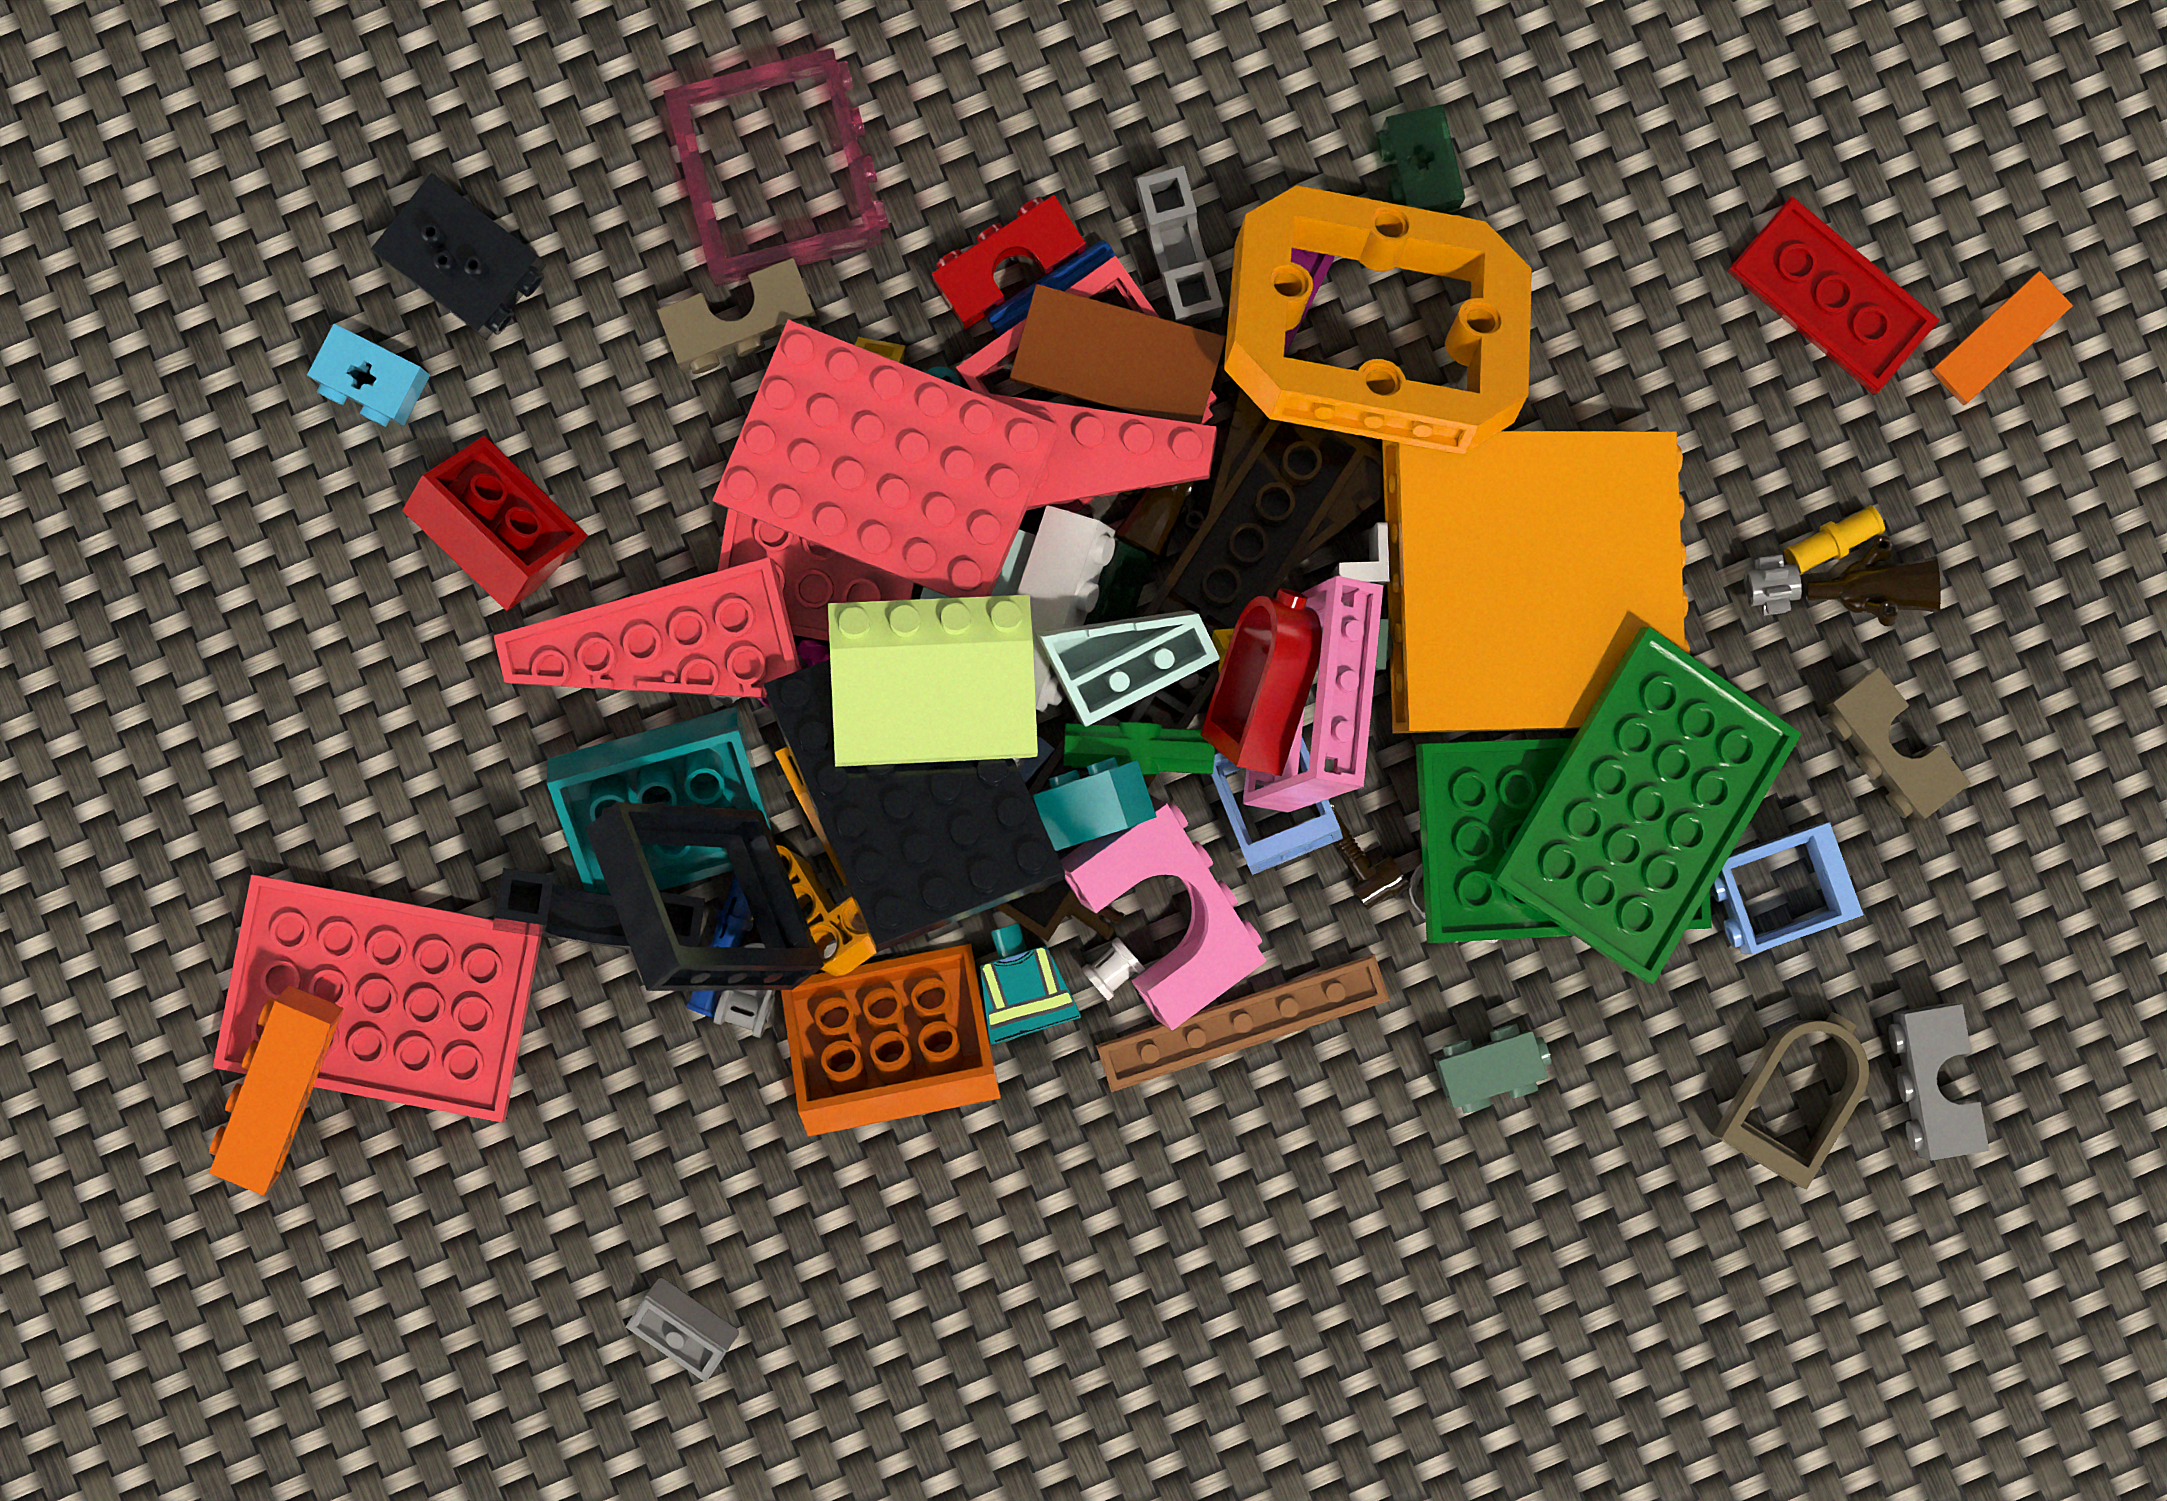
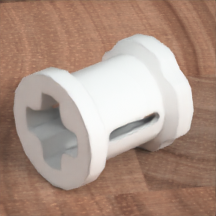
[1081,937,1146,1001]

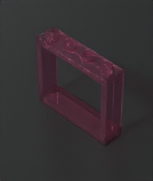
[663,48,890,287]

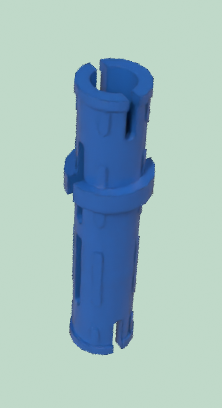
[686,873,754,1017]

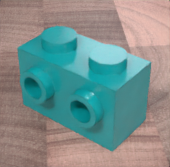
[1033,757,1157,851]

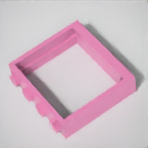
[1243,576,1383,812]

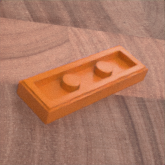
[1930,271,2073,406]

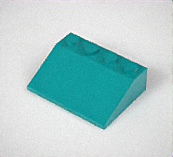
[547,706,777,896]

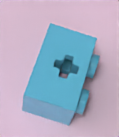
[307,324,430,427]

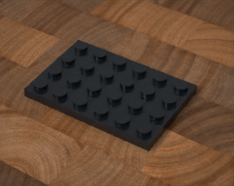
[763,659,1065,953]

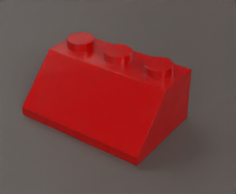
[402,436,588,611]

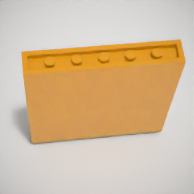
[1382,431,1690,733]

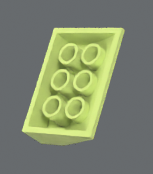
[828,595,1038,767]

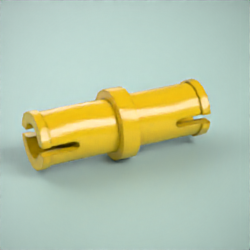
[1784,505,1885,575]

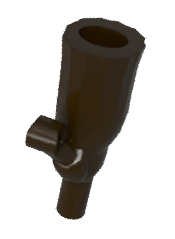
[1114,480,1205,561]
[1807,535,1941,626]

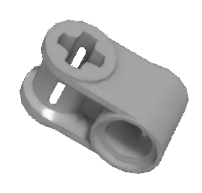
[714,940,776,1038]

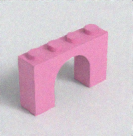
[1060,795,1266,1030]

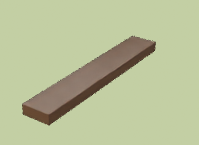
[1096,954,1390,1092]

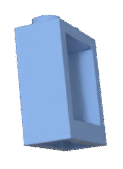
[1211,737,1343,875]
[1710,822,1863,954]

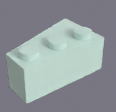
[1035,610,1220,727]

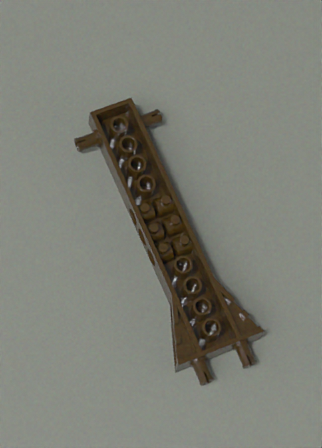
[995,349,1384,942]

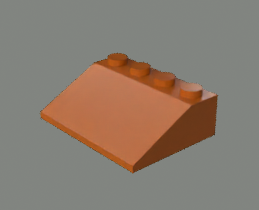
[781,943,1001,1137]

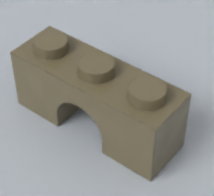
[657,258,818,374]
[1822,667,1971,821]

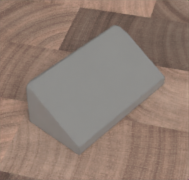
[626,1278,739,1382]

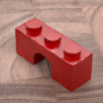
[931,195,1086,331]

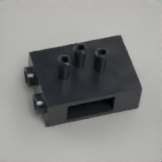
[371,173,546,341]

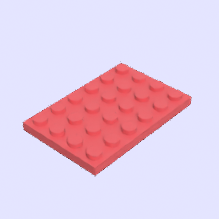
[712,319,1060,598]
[213,875,541,1122]

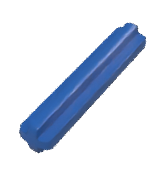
[987,240,1116,336]

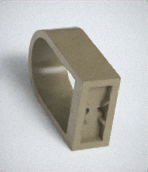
[1712,1011,1869,1190]

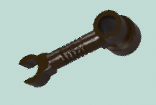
[1309,799,1411,910]

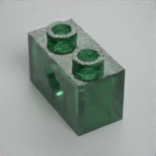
[1376,104,1465,213]

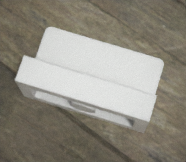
[1331,522,1390,587]

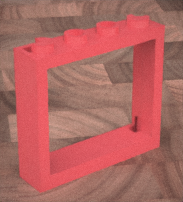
[956,256,1217,513]

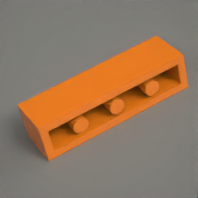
[209,985,344,1196]

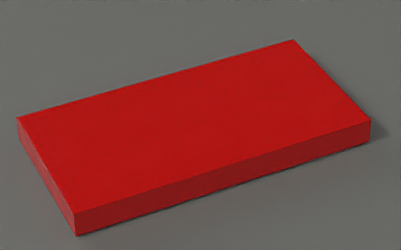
[1727,196,1940,395]

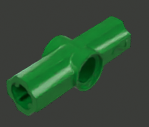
[1063,722,1215,775]

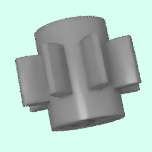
[1744,554,1802,616]

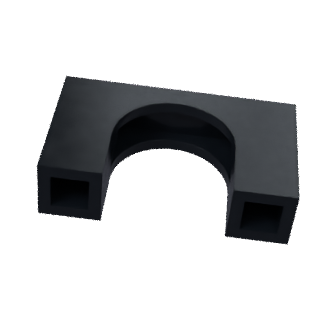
[492,868,705,950]

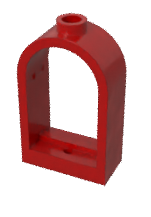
[1200,588,1322,776]

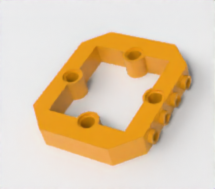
[1224,185,1532,455]

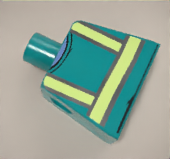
[980,923,1081,1045]

